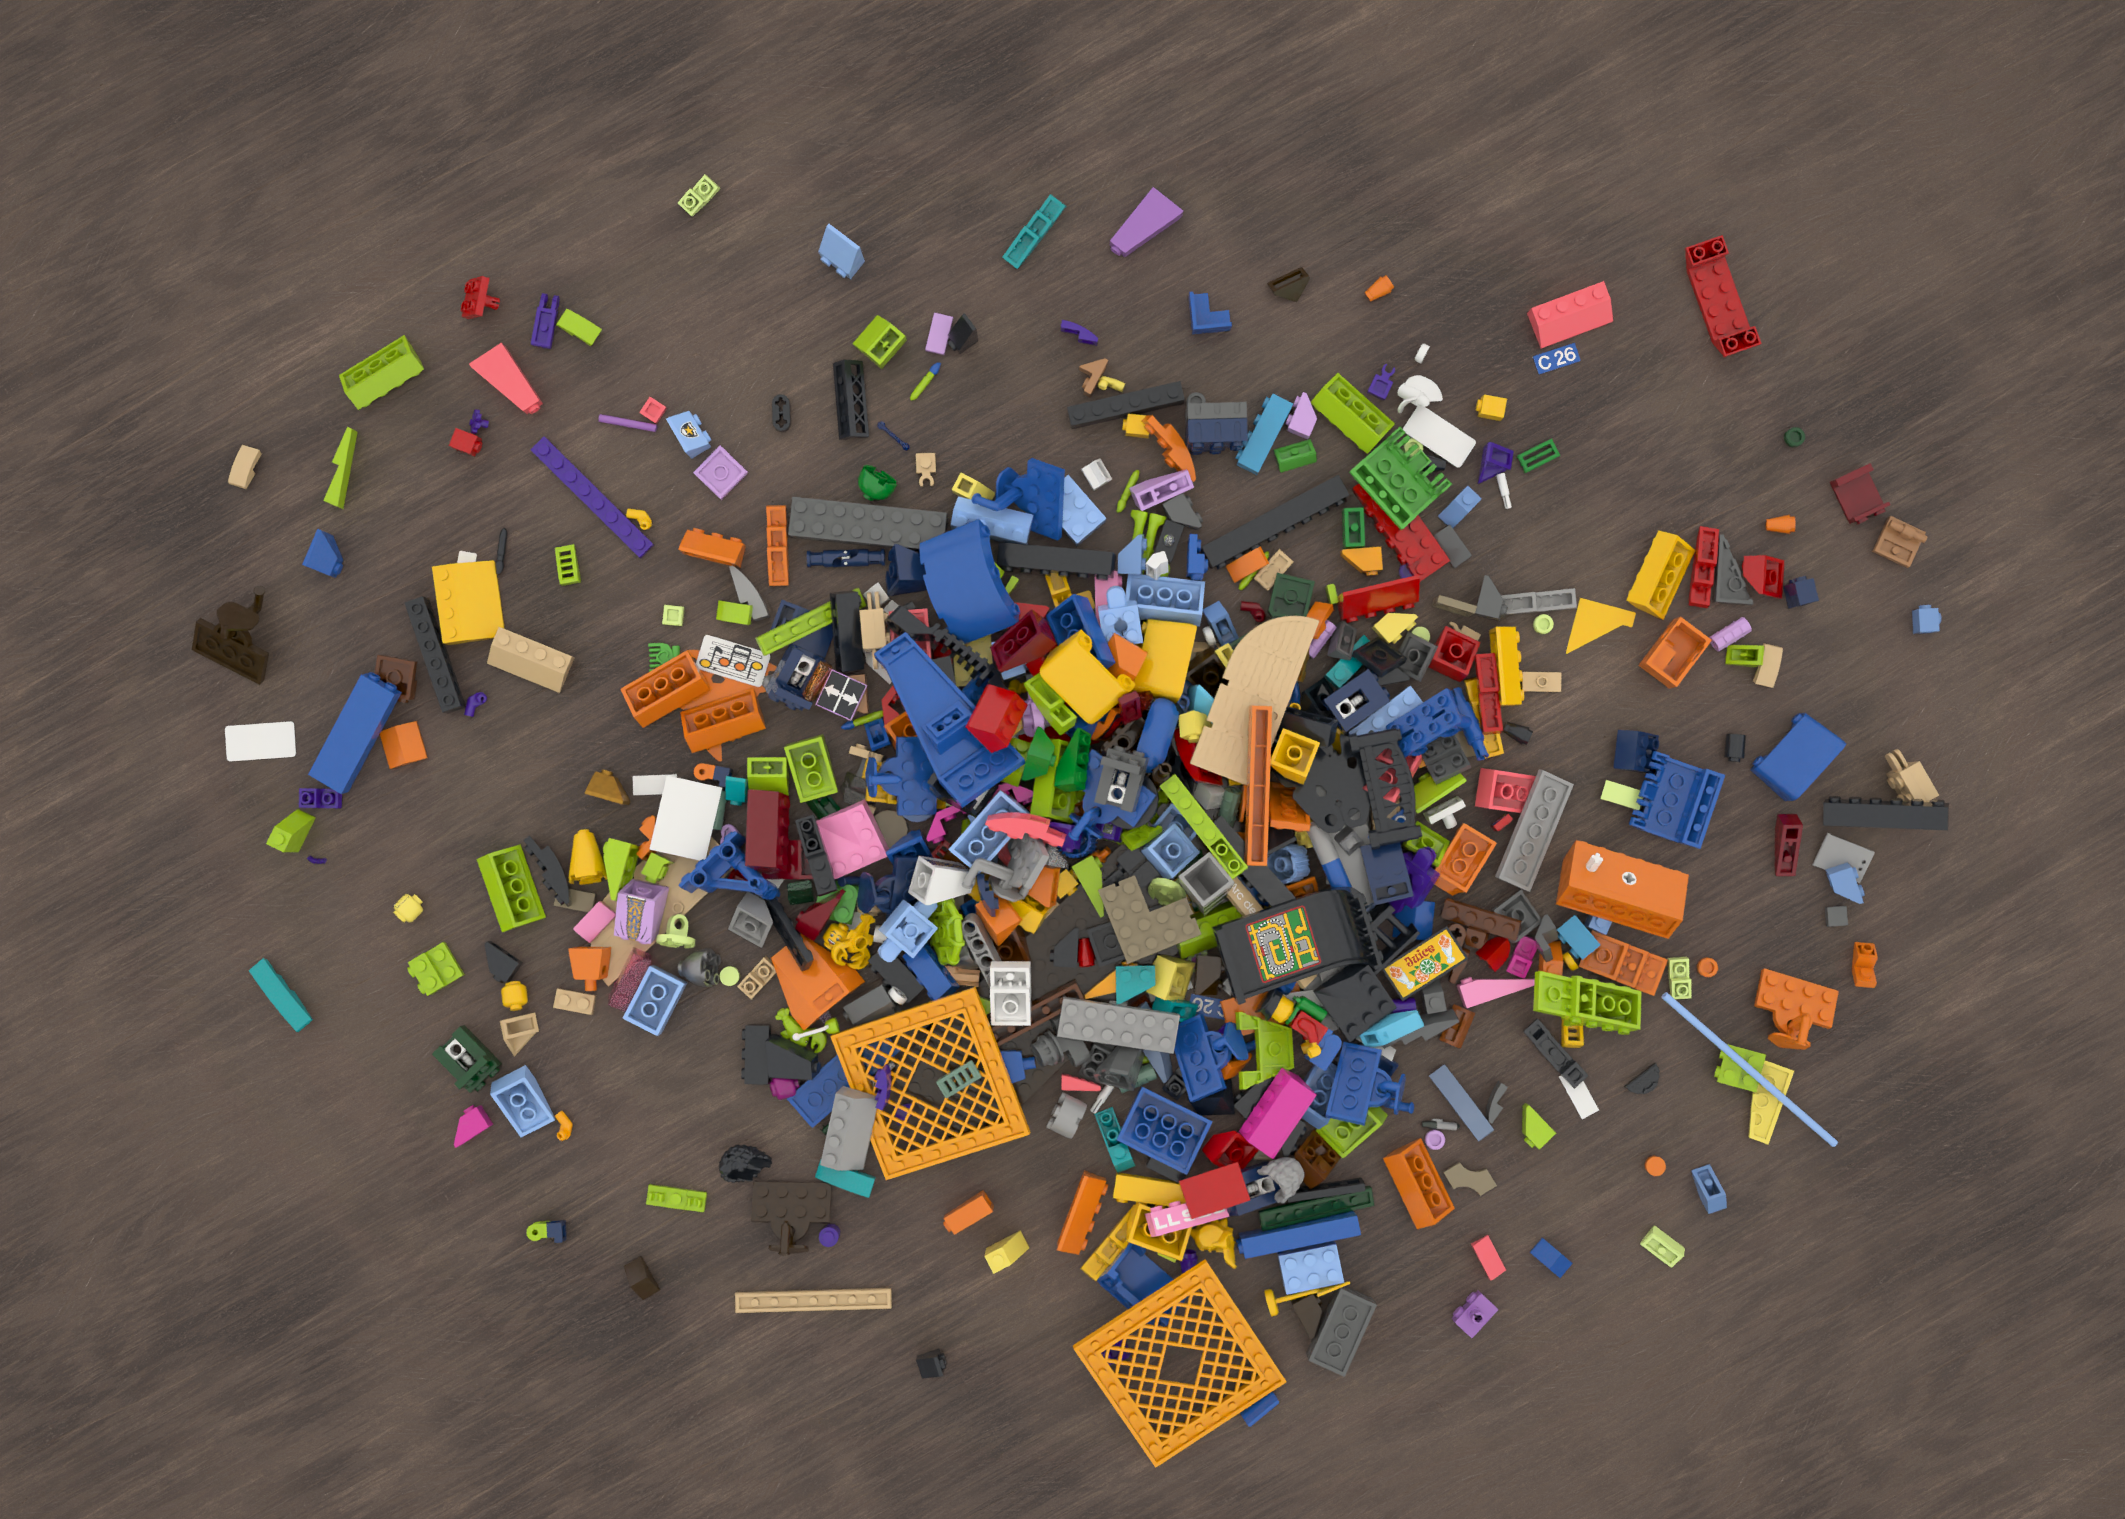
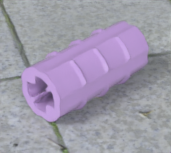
[1709,617,1752,652]
[1309,620,1337,659]

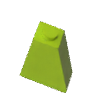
[266,809,316,852]

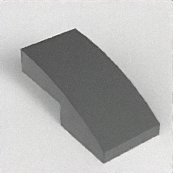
[1485,1081,1508,1124]

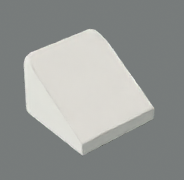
[863,583,890,609]

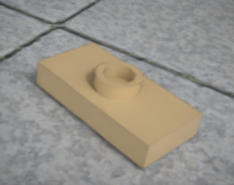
[1253,549,1294,591]
[1521,672,1561,692]

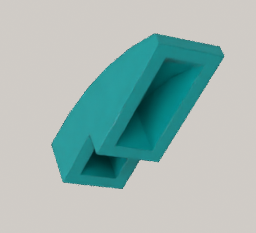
[815,1158,876,1198]

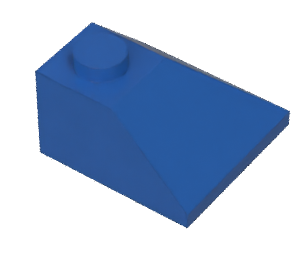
[302,529,343,578]
[886,829,932,865]

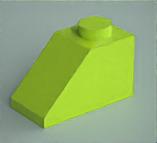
[1522,1103,1556,1150]

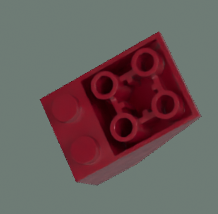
[762,840,813,879]

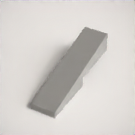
[1501,588,1577,615]

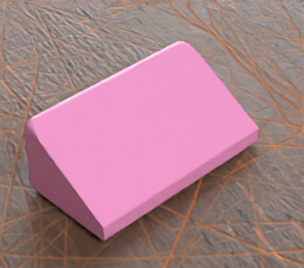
[573,901,616,943]

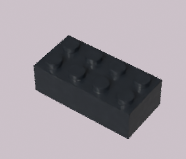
[1087,904,1162,967]

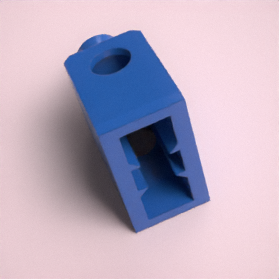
[1000,1050,1036,1083]

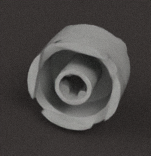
[1046,1092,1087,1139]

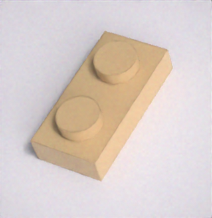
[553,988,596,1015]

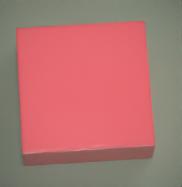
[639,397,667,424]

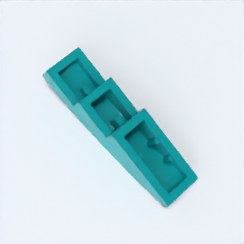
[1002,194,1067,269]
[249,958,313,1032]

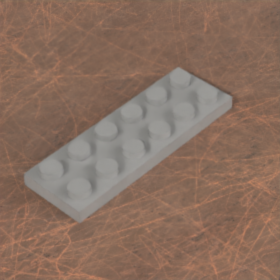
[1495,769,1574,892]
[1057,997,1180,1054]

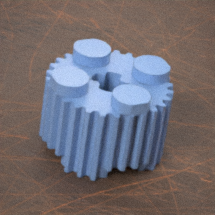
[1267,843,1310,884]

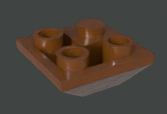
[1295,1129,1341,1189]

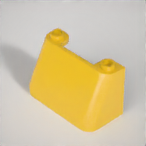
[1130,619,1197,704]
[1040,629,1135,724]

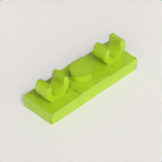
[646,1184,707,1212]

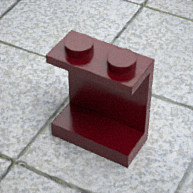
[1829,463,1890,525]

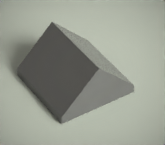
[1398,632,1438,682]

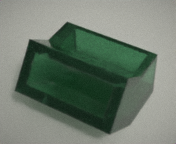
[787,880,814,905]

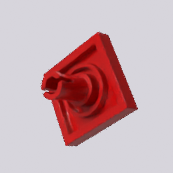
[461,276,500,319]

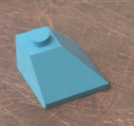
[1188,684,1214,724]

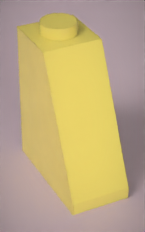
[985,1230,1029,1274]

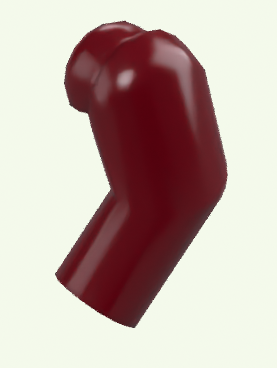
[1240,601,1266,622]

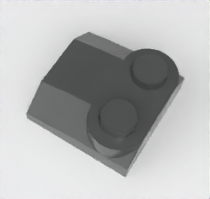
[1492,889,1542,944]

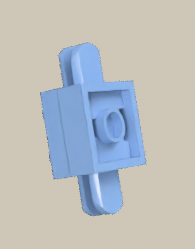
[1098,586,1143,644]
[878,900,938,962]

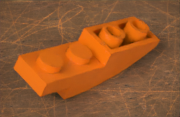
[1142,415,1196,482]

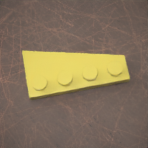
[1748,1061,1794,1144]

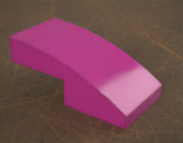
[1506,935,1537,979]

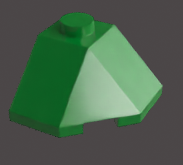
[1022,727,1057,781]

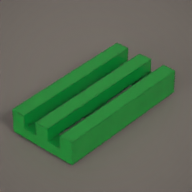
[1516,439,1560,473]

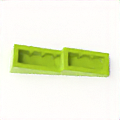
[323,427,357,509]

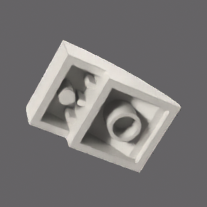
[990,961,1031,1026]

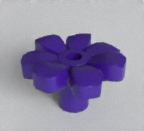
[469,409,489,434]

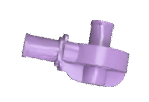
[1021,694,1049,737]

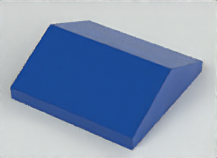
[1392,901,1435,940]

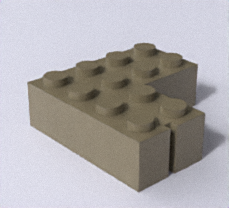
[1098,875,1201,964]

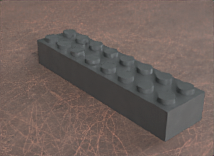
[788,497,948,551]

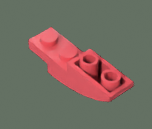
[985,812,1066,847]

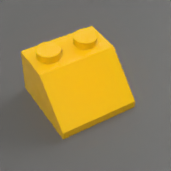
[1270,728,1320,785]

